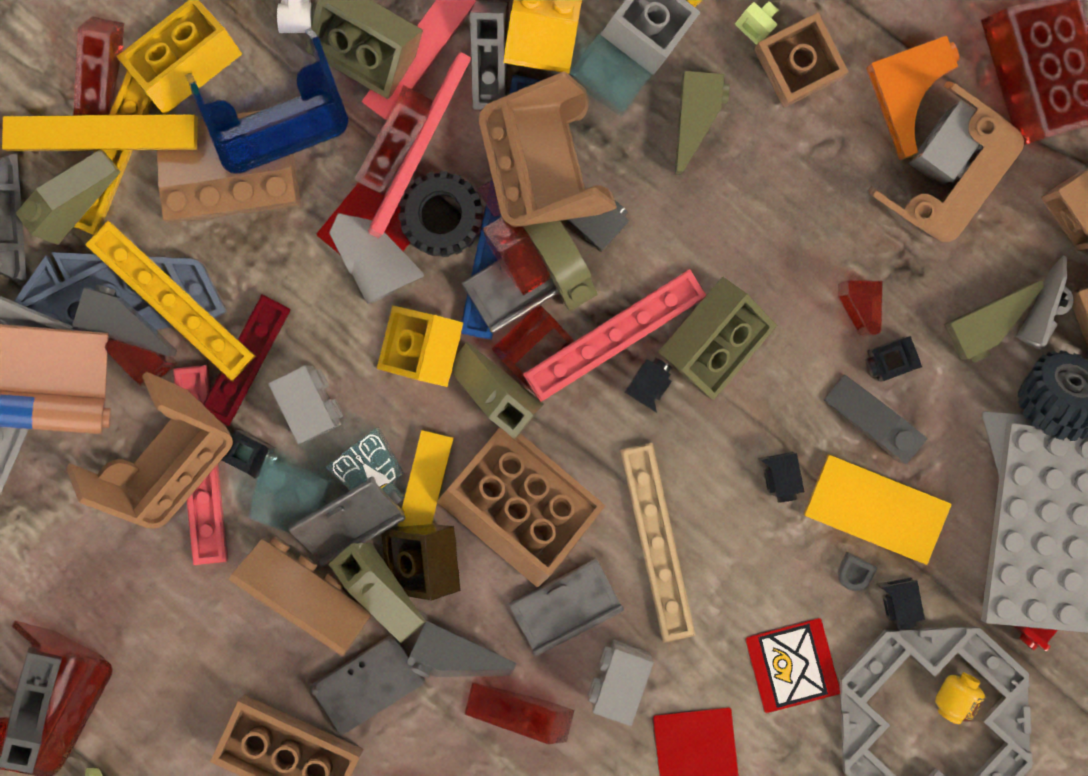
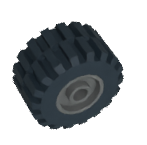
[1018,350,1088,441]

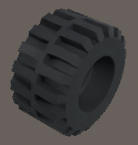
[398,171,484,257]

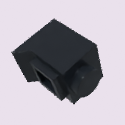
[865,336,922,382]
[625,357,672,413]
[221,430,275,479]
[757,452,805,503]
[876,577,925,630]

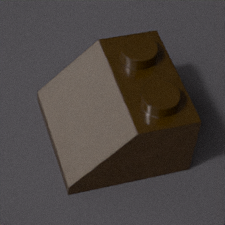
[381,523,461,601]

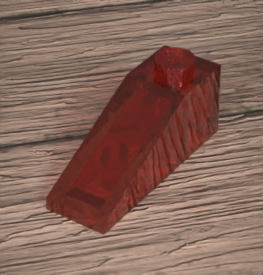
[73,16,124,116]
[354,85,433,195]
[464,683,575,745]

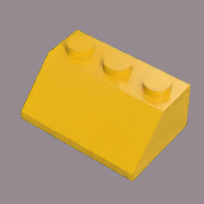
[116,0,242,115]

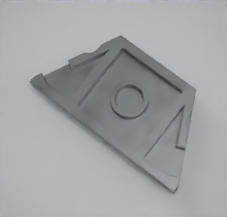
[0,154,27,281]

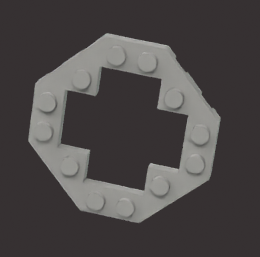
[840,627,1032,776]

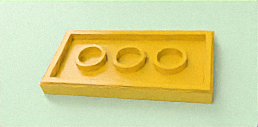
[803,454,952,565]

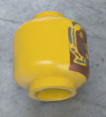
[935,672,985,724]

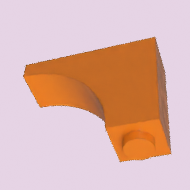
[866,35,960,161]

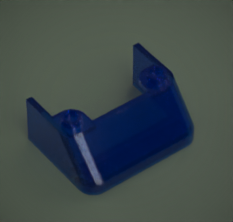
[185,28,348,174]

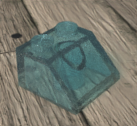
[569,29,652,117]
[249,456,333,533]

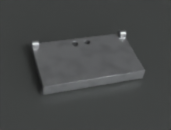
[462,242,559,334]
[288,476,405,567]
[509,558,624,656]
[310,634,425,736]

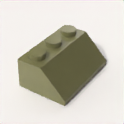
[306,0,423,99]
[658,277,777,401]

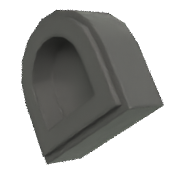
[837,552,878,591]

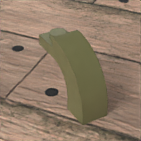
[518,221,598,311]

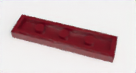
[203,294,291,426]

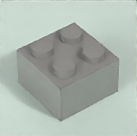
[600,0,701,75]
[908,101,984,186]
[268,366,344,444]
[588,640,654,726]

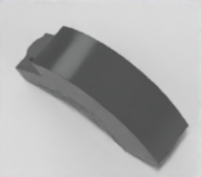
[0,647,62,773]

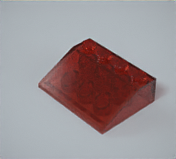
[981,0,1088,146]

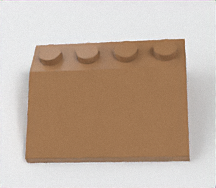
[157,107,301,224]
[437,428,605,587]
[228,536,372,656]

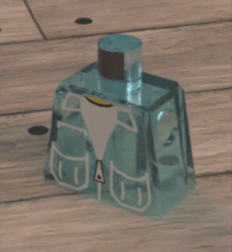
[326,427,405,504]

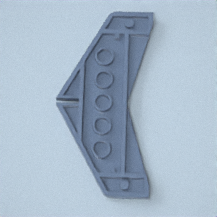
[14,252,227,339]

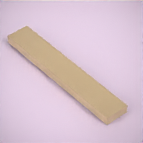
[620,442,696,643]

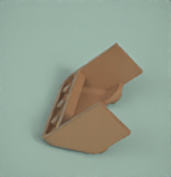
[868,81,1024,242]
[66,371,233,529]

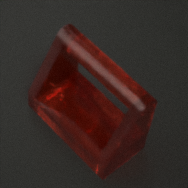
[838,280,883,337]
[492,305,575,392]
[105,340,177,386]

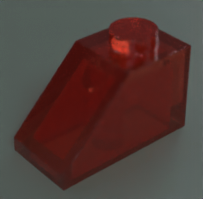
[483,217,551,296]

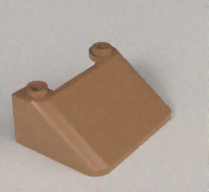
[479,72,617,226]

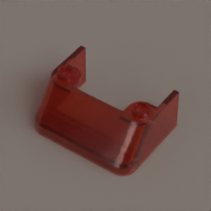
[0,621,113,776]

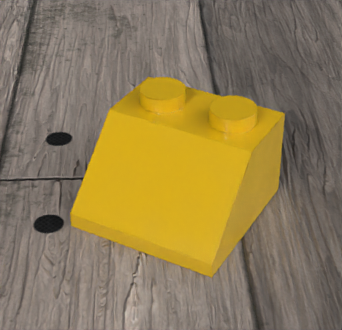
[503,0,582,74]
[377,305,463,387]

